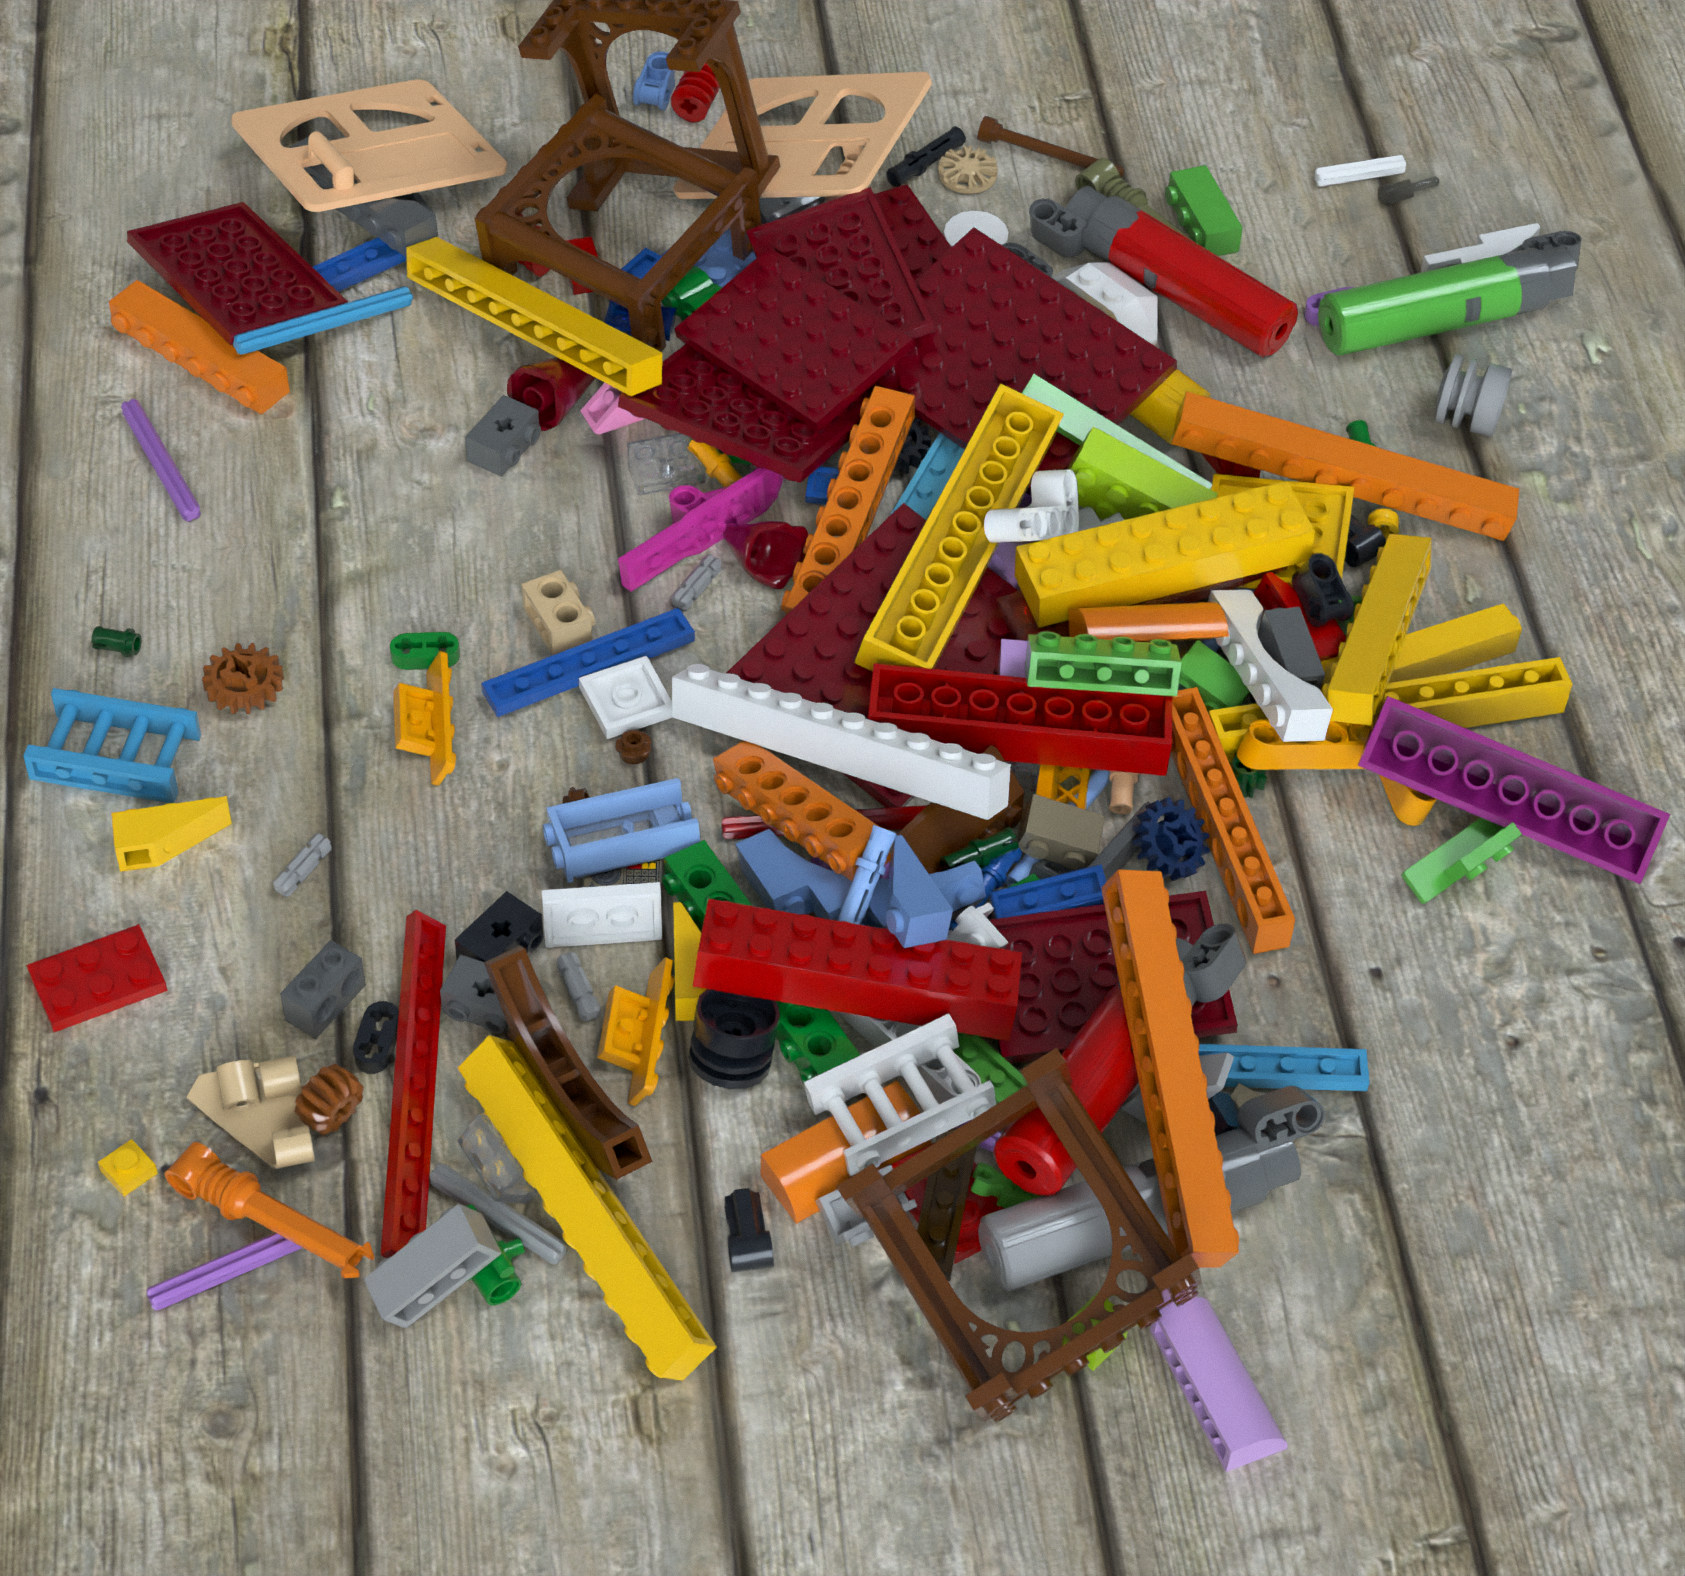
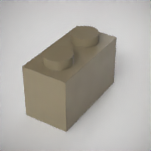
[1017,794,1105,870]

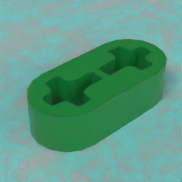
[390,632,460,670]

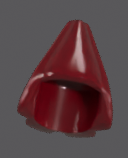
[723,521,808,589]

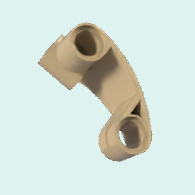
[186,1055,315,1169]

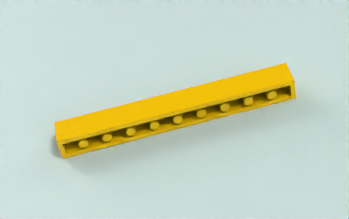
[406,237,662,396]
[1208,657,1573,762]
[458,1035,717,1381]

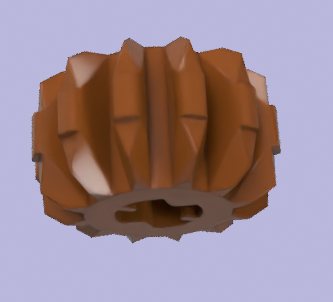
[294,1063,364,1135]

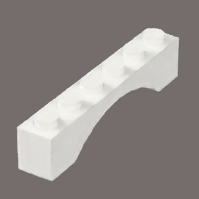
[1208,590,1333,742]

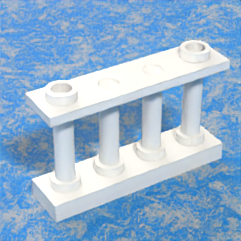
[804,1014,996,1177]

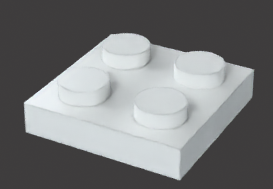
[579,656,673,739]

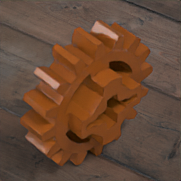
[202,643,284,714]

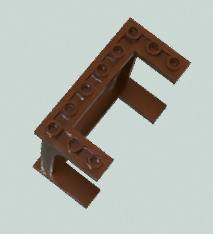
[518,0,781,212]
[474,93,761,352]
[836,1047,1202,1423]

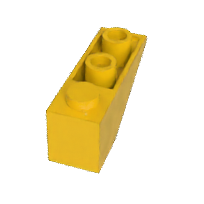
[111,796,232,872]

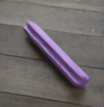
[146,1233,302,1310]

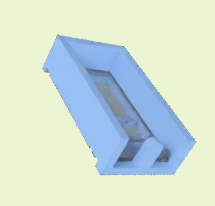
[542,778,700,883]

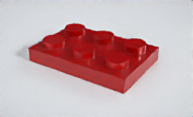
[26,924,168,1033]

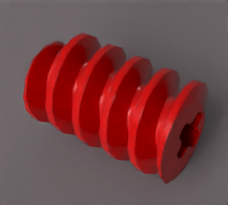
[671,63,720,123]

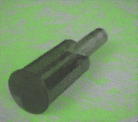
[1378,176,1440,205]

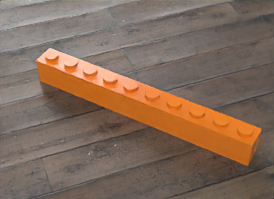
[1171,391,1519,541]
[1101,869,1239,1268]

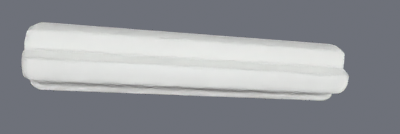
[1314,155,1406,187]

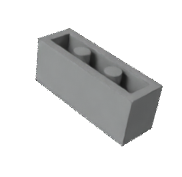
[364,1204,502,1328]

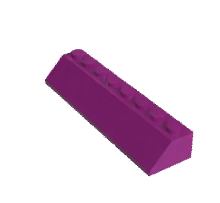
[1357,696,1671,884]

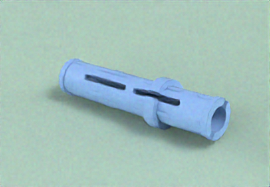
[837,825,897,925]

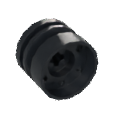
[688,989,780,1089]

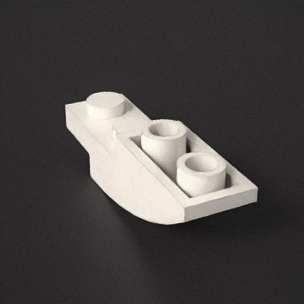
[1420,223,1541,273]

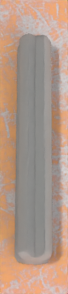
[429,1163,567,1264]

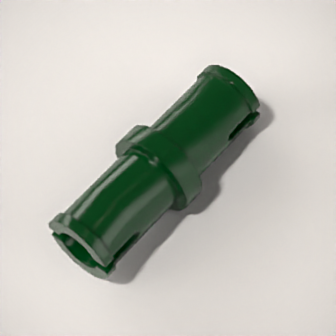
[940,827,1019,871]

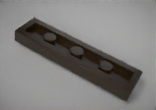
[917,1128,977,1281]

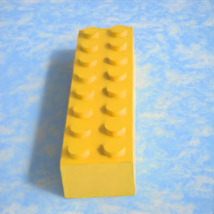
[1014,481,1315,628]

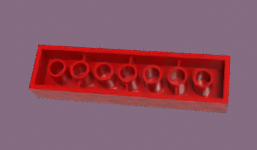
[868,663,1173,776]
[692,899,1022,1041]

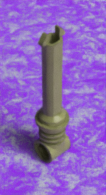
[1075,158,1195,242]

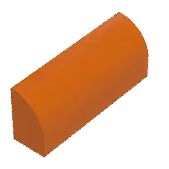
[1068,602,1229,642]
[760,1081,931,1224]

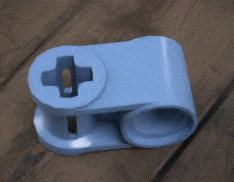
[633,51,675,111]

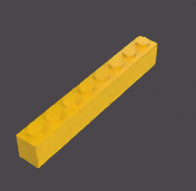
[1322,534,1432,726]

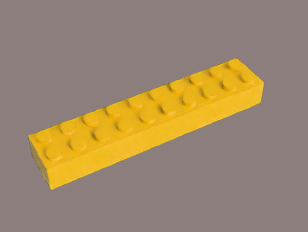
[854,384,1064,672]

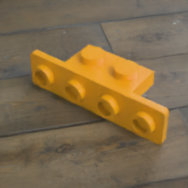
[393,651,456,786]
[597,957,675,1106]

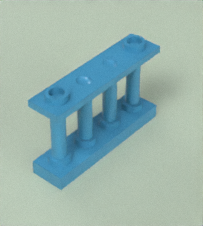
[23,688,201,803]

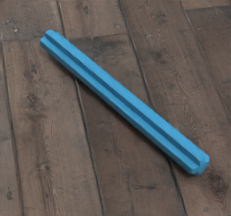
[233,286,413,355]

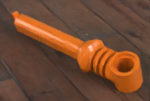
[164,1142,375,1278]

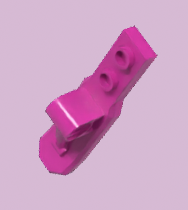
[618,467,784,592]

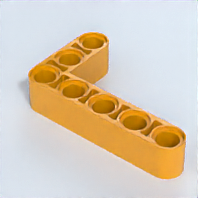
[1237,720,1437,826]

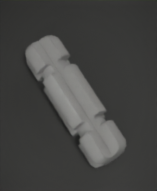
[671,554,721,611]
[273,833,331,897]
[557,952,601,1022]

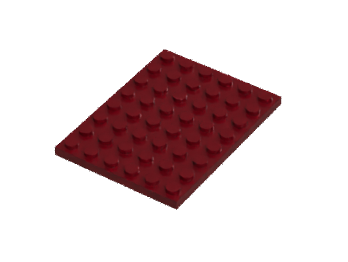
[872,227,1177,496]
[726,503,1065,808]

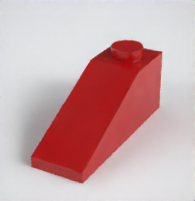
[1253,572,1346,662]

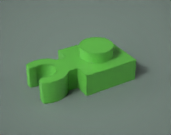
[971,1163,1040,1208]

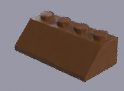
[897,745,1025,874]

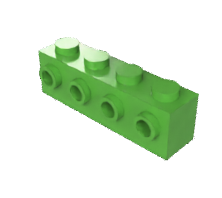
[1024,631,1182,696]

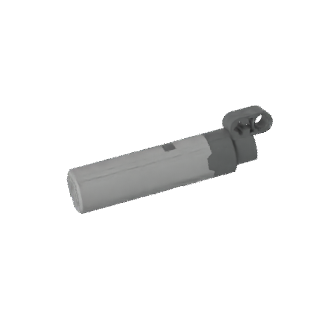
[978,1086,1325,1292]

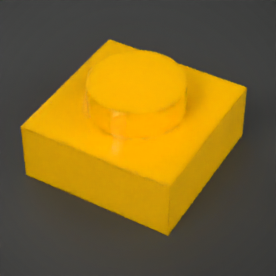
[98,1139,158,1197]

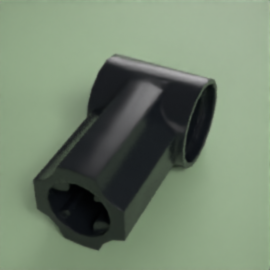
[1345,514,1386,568]
[724,1188,774,1272]

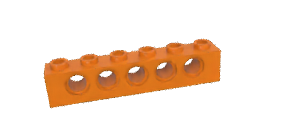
[713,740,891,881]

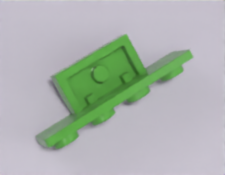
[1401,818,1522,904]

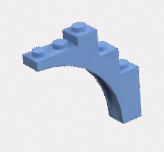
[735,829,986,929]

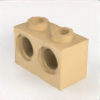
[521,570,595,656]

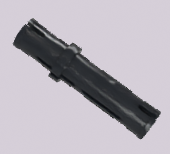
[886,126,966,187]

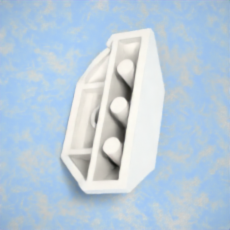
[1052,262,1158,345]

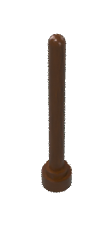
[977,116,1124,178]

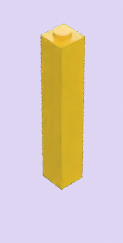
[1320,603,1522,692]

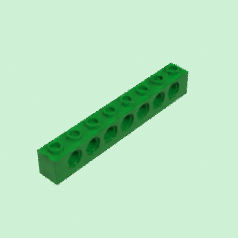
[662,840,860,1085]

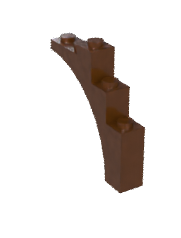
[484,946,653,1180]

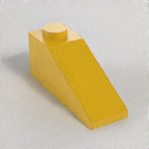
[673,902,706,1021]

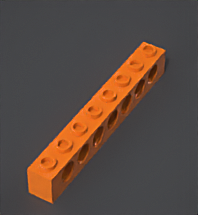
[781,386,915,616]
[1170,687,1296,954]

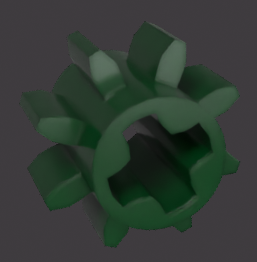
[1229,752,1267,798]

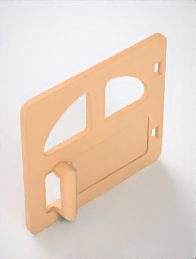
[673,72,932,202]
[231,79,507,212]

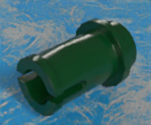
[91,626,142,657]

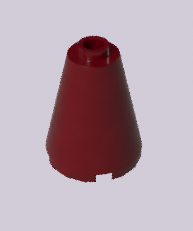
[507,357,596,431]

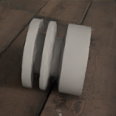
[1435,354,1513,437]

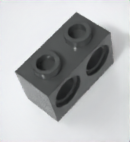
[280,940,366,1039]

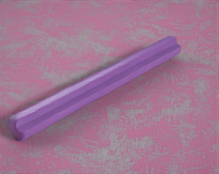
[121,399,201,522]

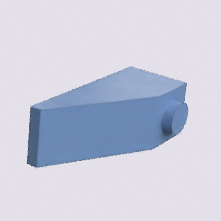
[886,835,953,948]

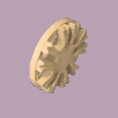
[938,146,998,194]

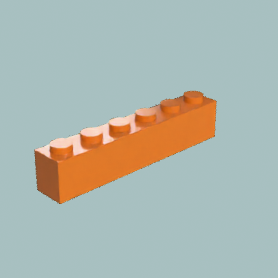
[108,280,290,414]

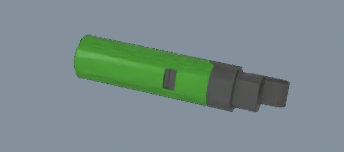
[1318,231,1582,356]

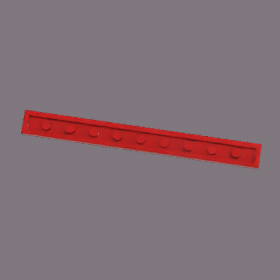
[380,910,446,1258]

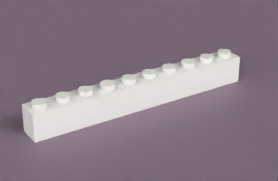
[672,664,1011,820]

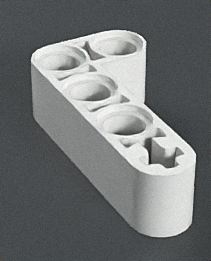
[984,469,1079,543]

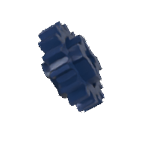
[1132,797,1210,881]

